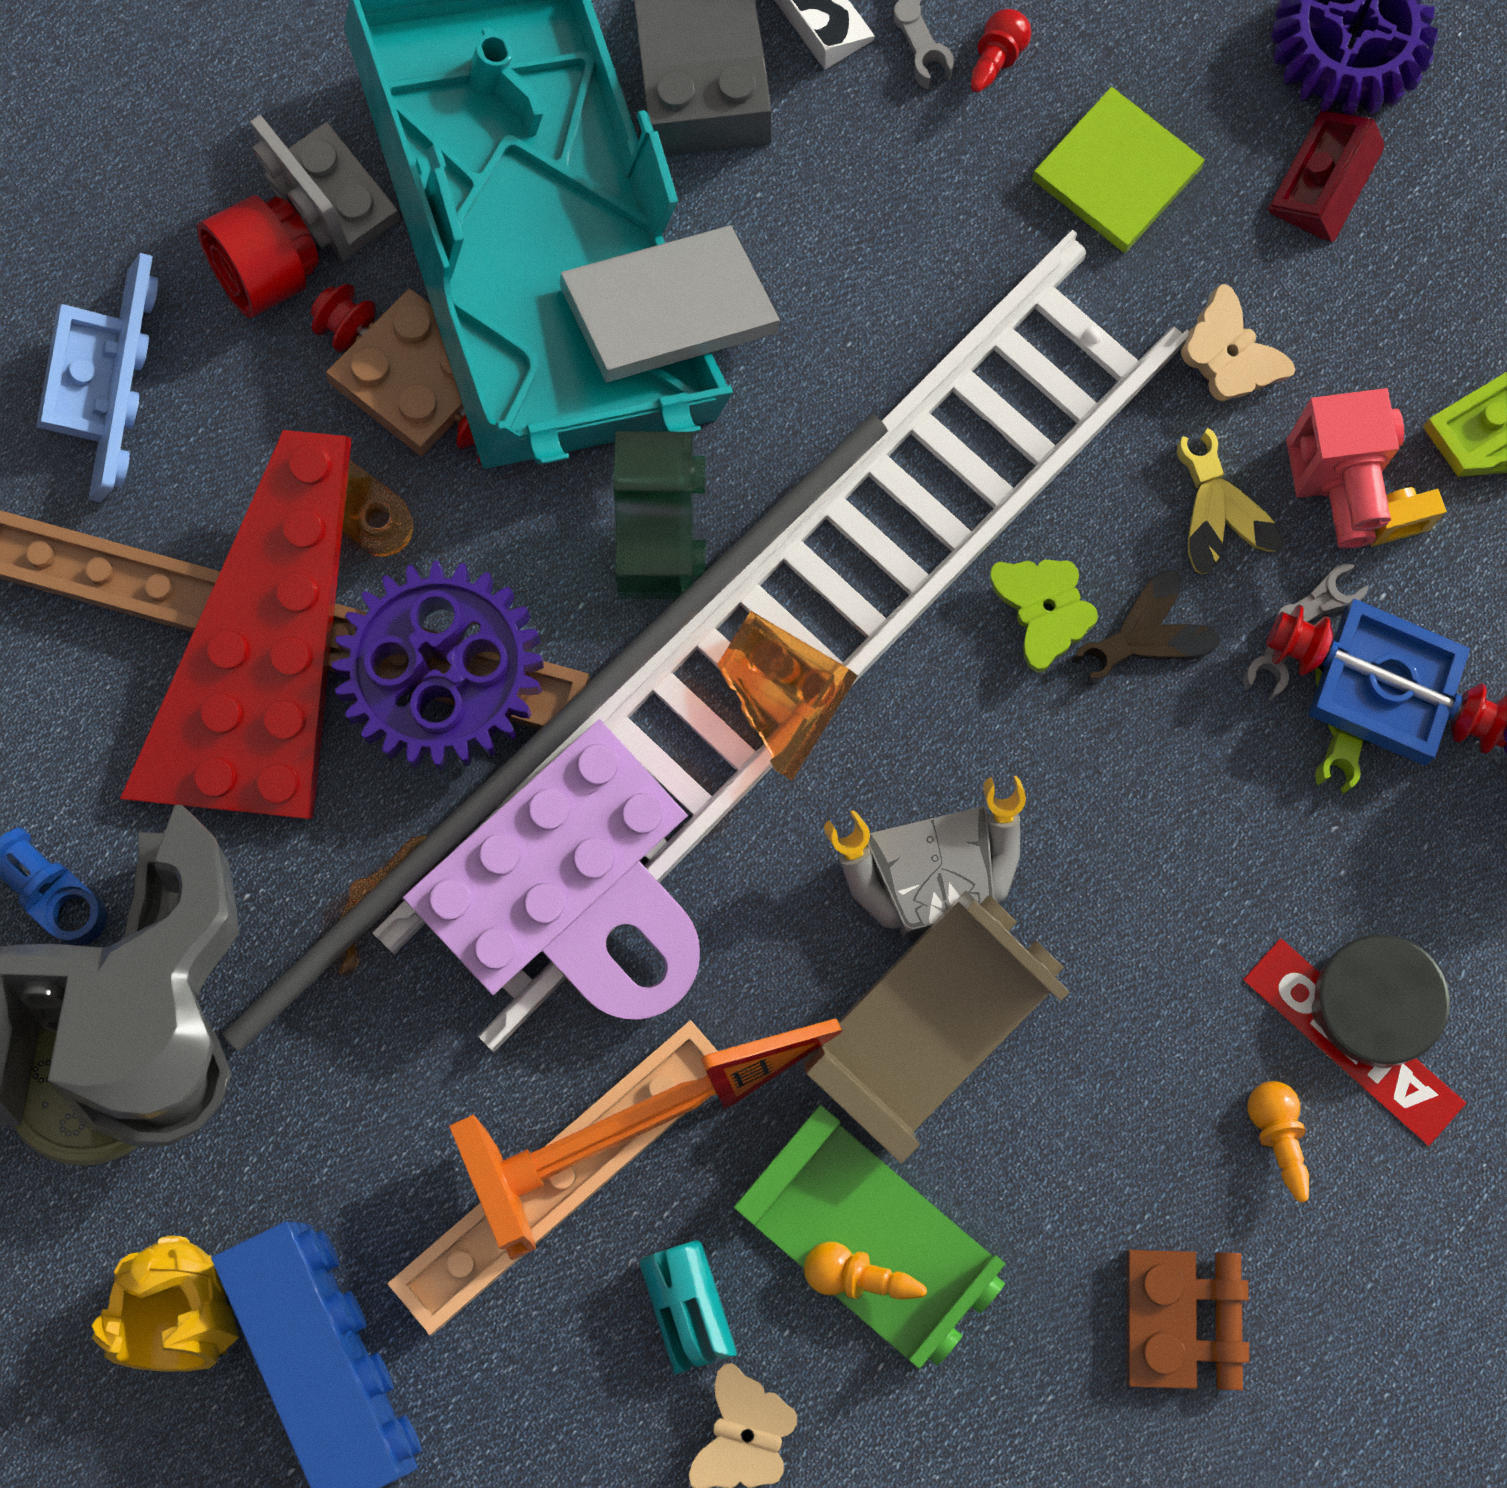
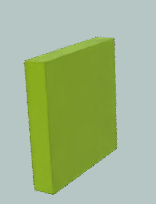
[1032,86,1205,253]

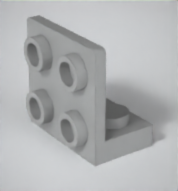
[250,115,401,261]

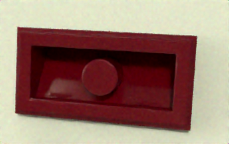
[1268,110,1385,242]

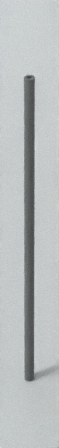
[222,413,888,1052]

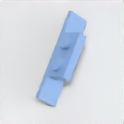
[36,253,159,503]

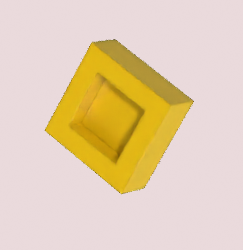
[1370,487,1447,547]

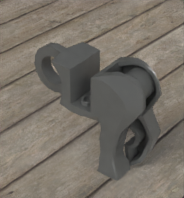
[0,805,239,1148]

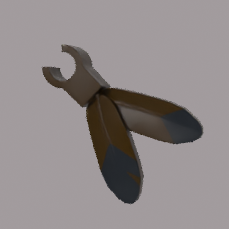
[1072,569,1221,685]

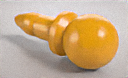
[1247,1081,1309,1203]
[804,1242,927,1300]

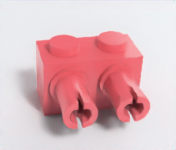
[1286,388,1404,549]

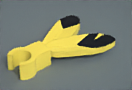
[1177,428,1281,574]

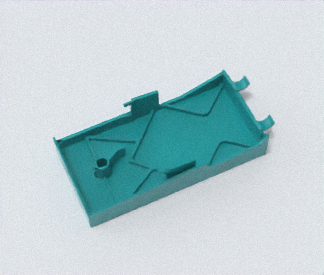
[344,0,733,469]

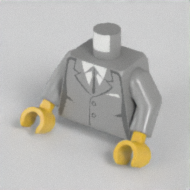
[824,776,1026,939]

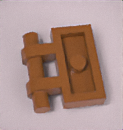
[1126,1250,1249,1390]

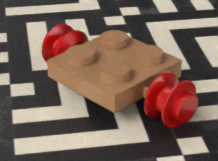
[311,283,482,466]

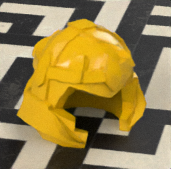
[91,1236,240,1372]

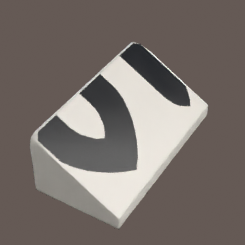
[774,0,874,70]

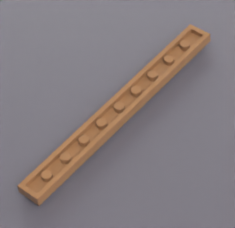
[0,510,590,729]

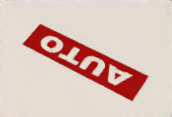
[1243,938,1466,1146]

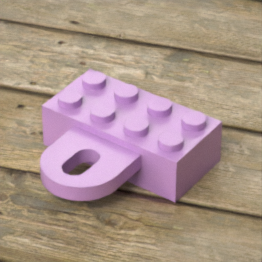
[402,718,700,1019]

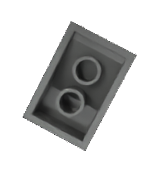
[634,0,771,156]

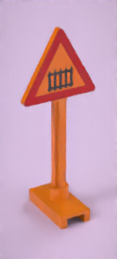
[449,1019,842,1260]

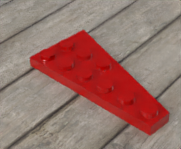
[120,430,352,819]

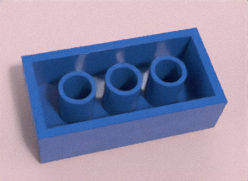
[211,1221,422,1488]

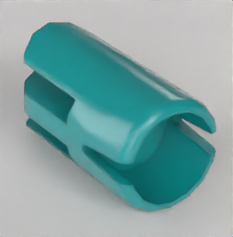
[639,1240,737,1375]

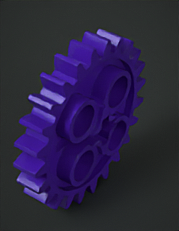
[332,561,544,770]

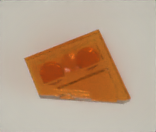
[717,611,858,780]

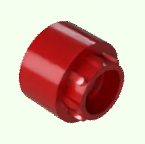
[197,195,319,319]

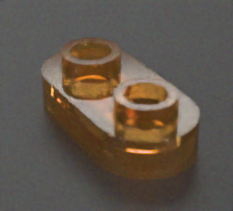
[342,460,414,557]

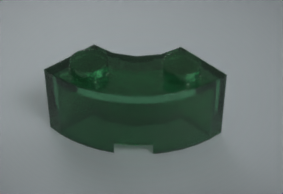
[614,431,706,599]

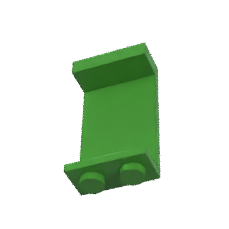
[734,1104,1006,1369]

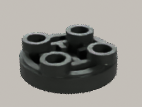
[1312,934,1450,1068]

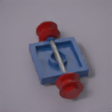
[1266,598,1507,766]

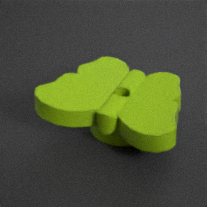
[989,559,1098,673]

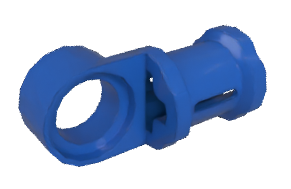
[0,827,107,946]

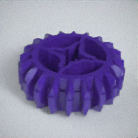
[1271,0,1438,117]

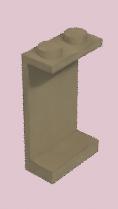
[801,891,1070,1164]

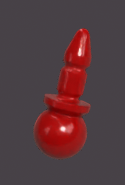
[970,9,1031,93]

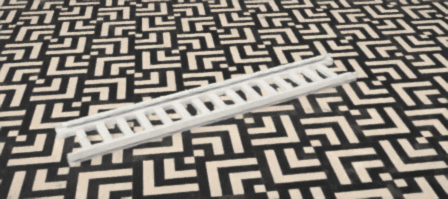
[373,230,1189,1052]

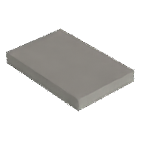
[560,225,780,383]

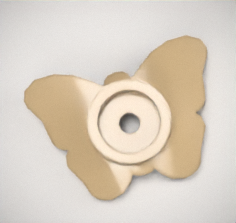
[1181,284,1296,401]
[689,1363,797,1488]

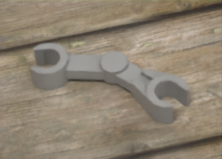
[894,0,954,89]
[1243,564,1368,700]

